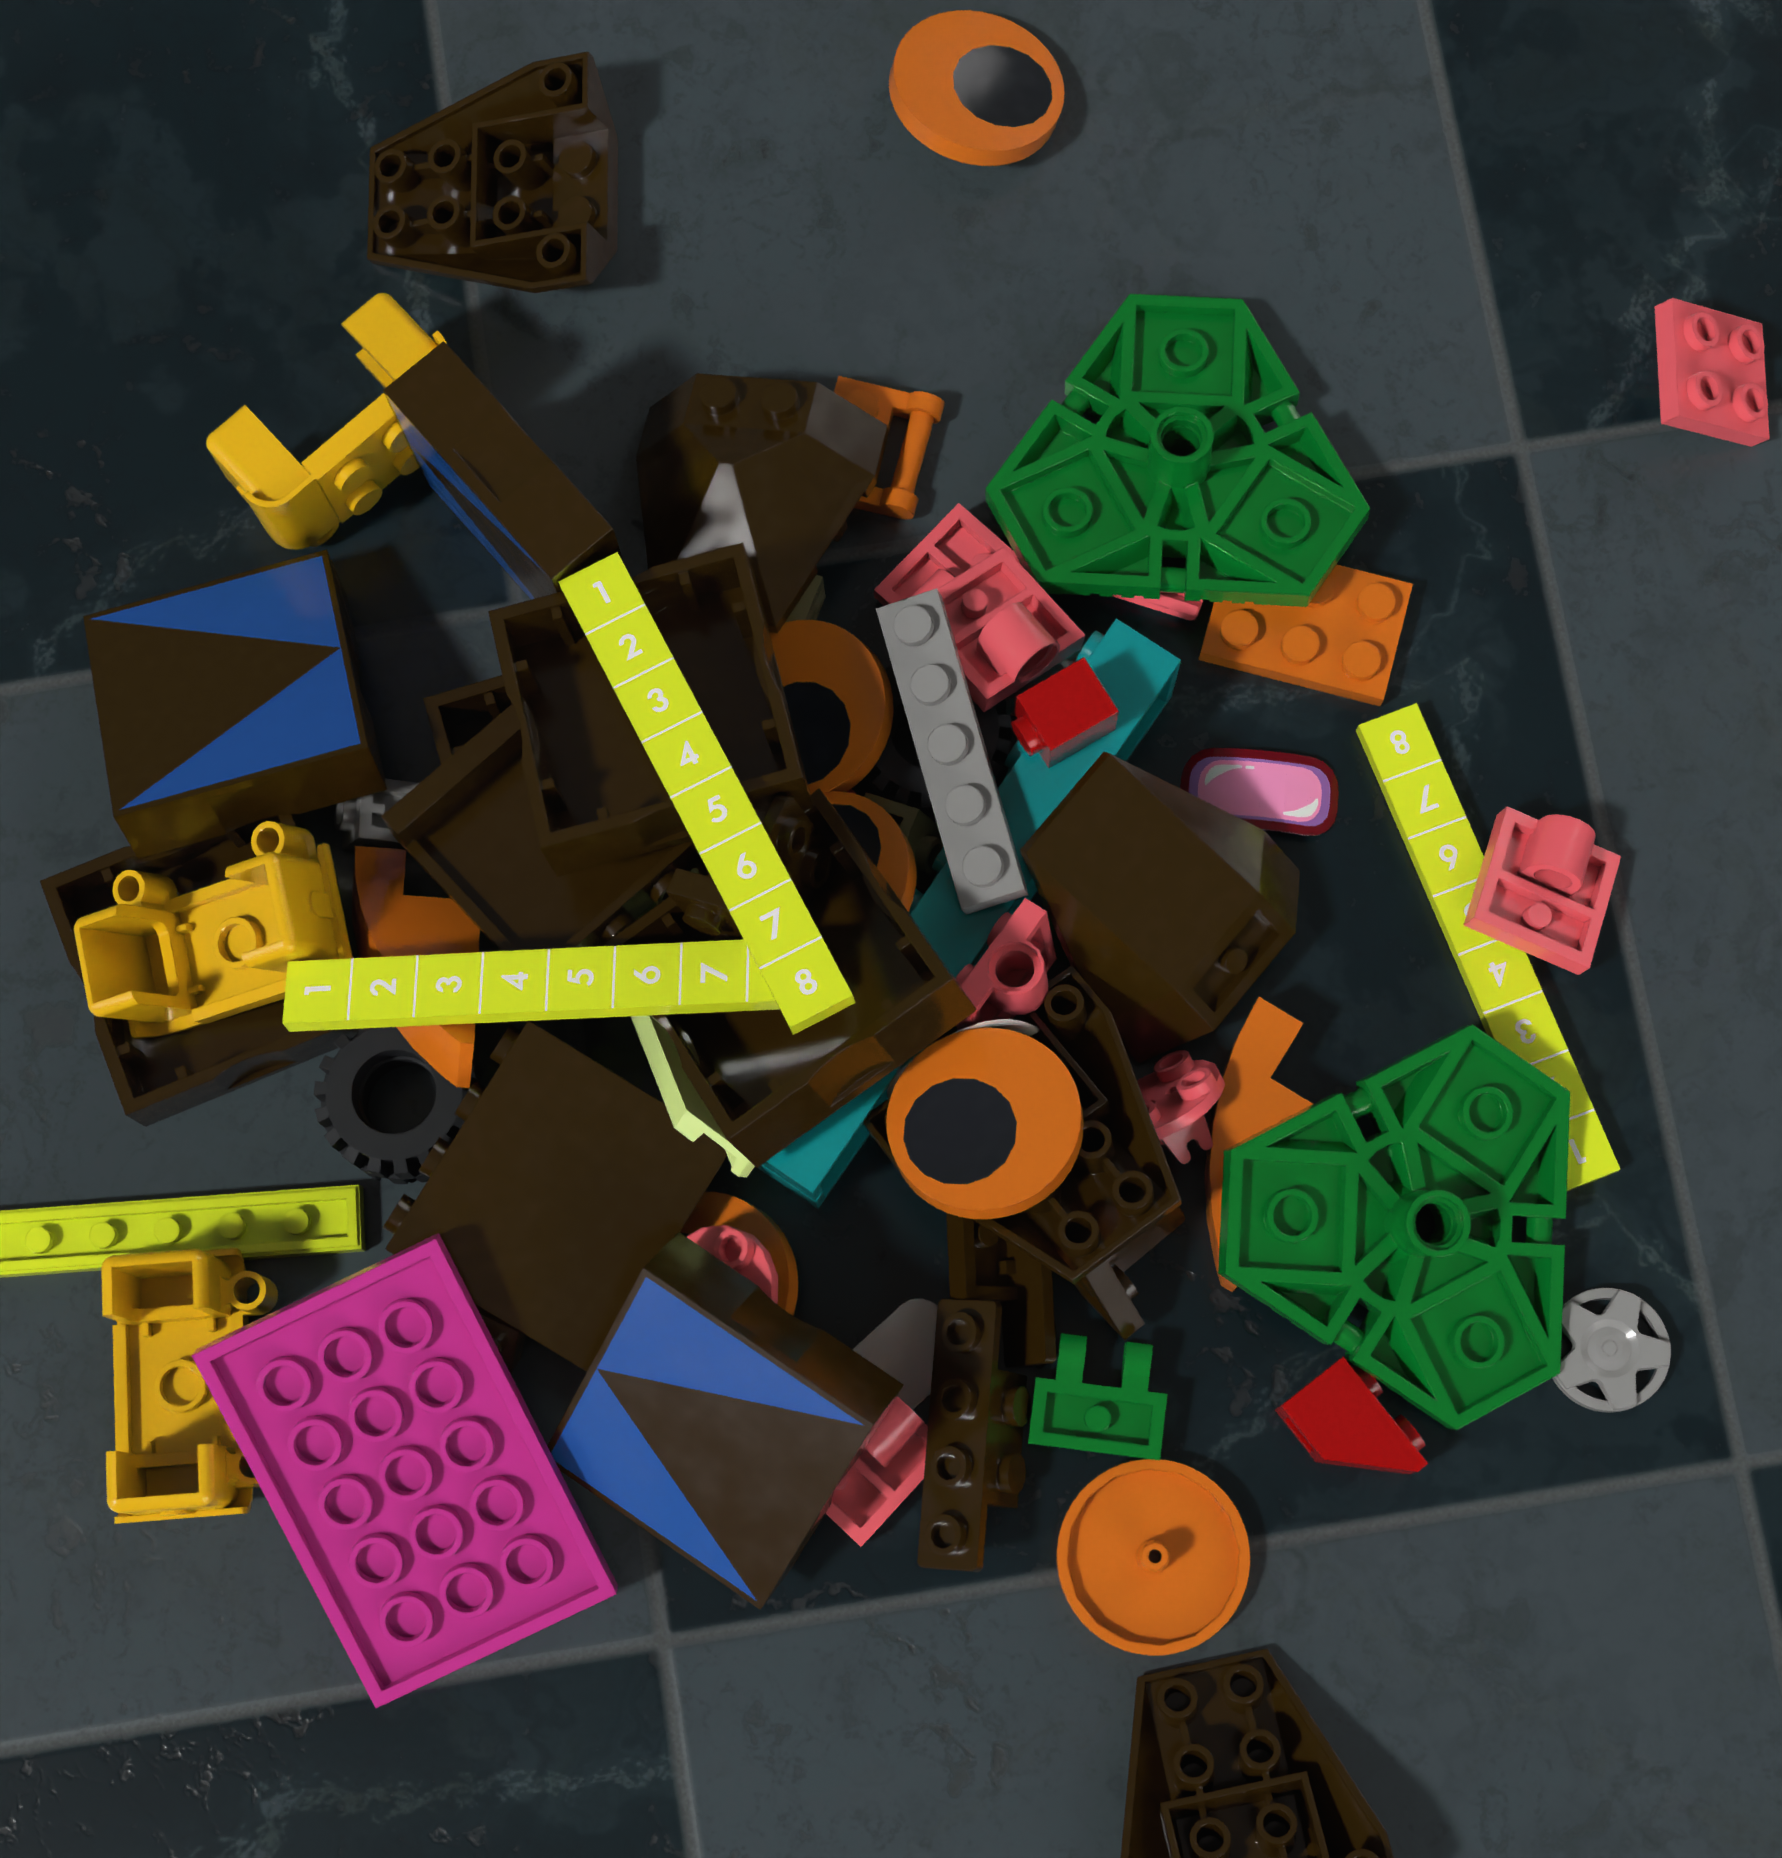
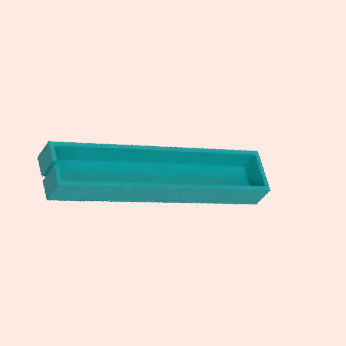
[758,618,1181,1209]

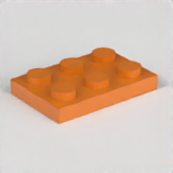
[1199,564,1413,707]

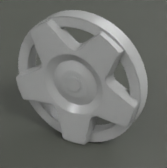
[1552,1288,1671,1413]

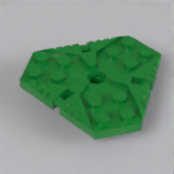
[985,294,1370,607]
[1218,1024,1570,1430]

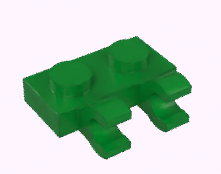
[1028,1333,1168,1460]

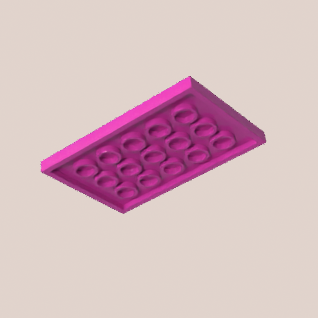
[192,1233,618,1708]

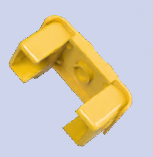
[206,293,447,550]
[74,821,353,1039]
[101,1248,278,1524]

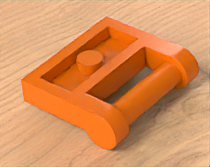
[834,376,945,519]

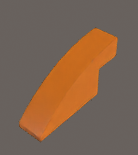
[352,846,480,1088]
[1205,997,1313,1292]

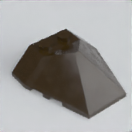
[636,373,889,633]

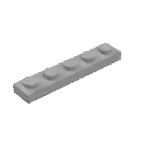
[876,588,1029,915]

